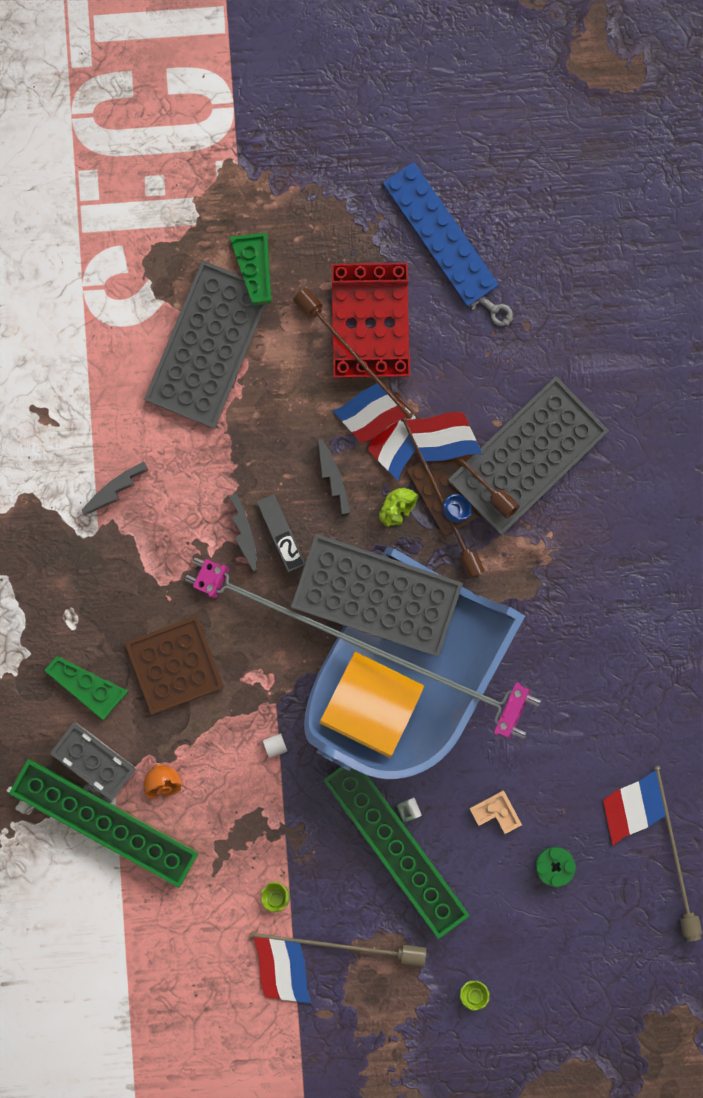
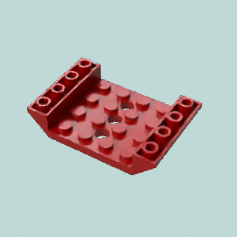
[331,263,410,378]

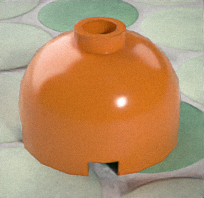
[143,764,183,799]

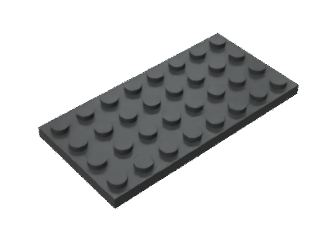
[144,260,273,429]
[447,376,609,536]
[291,534,463,657]

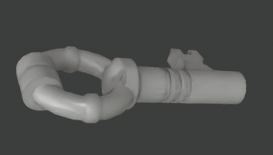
[469,297,513,326]

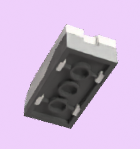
[50,722,137,801]

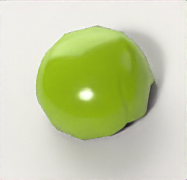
[261,882,290,912]
[460,981,490,1011]

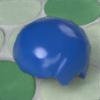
[443,494,472,523]

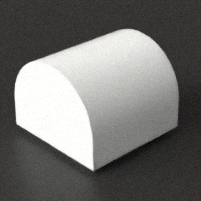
[263,734,288,758]
[396,797,422,823]

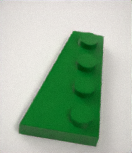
[230,232,272,306]
[44,656,128,721]

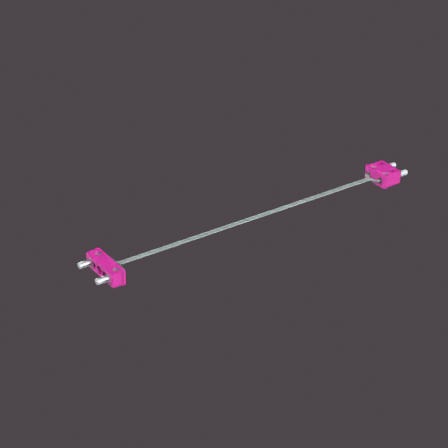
[185,558,541,739]

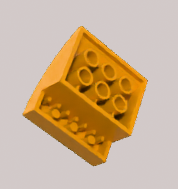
[320,652,424,758]

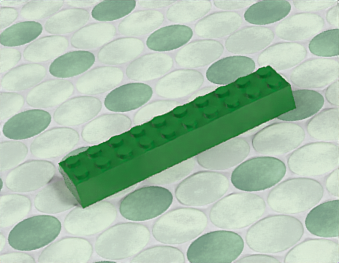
[9,759,200,888]
[323,767,470,939]

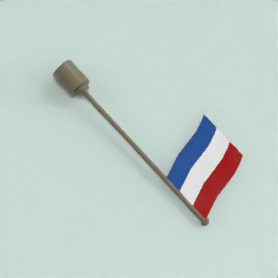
[250,931,427,1003]

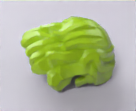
[379,488,418,527]

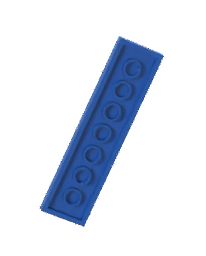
[383,162,499,307]

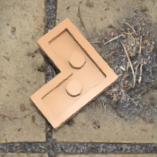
[469,790,522,834]

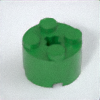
[535,846,576,887]

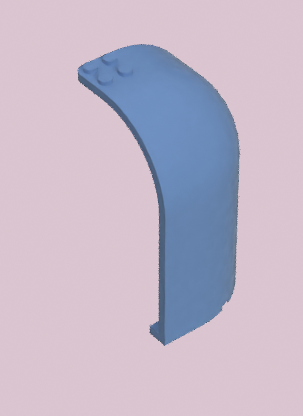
[304,546,525,779]

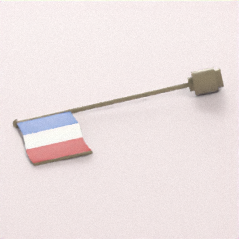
[603,766,703,942]

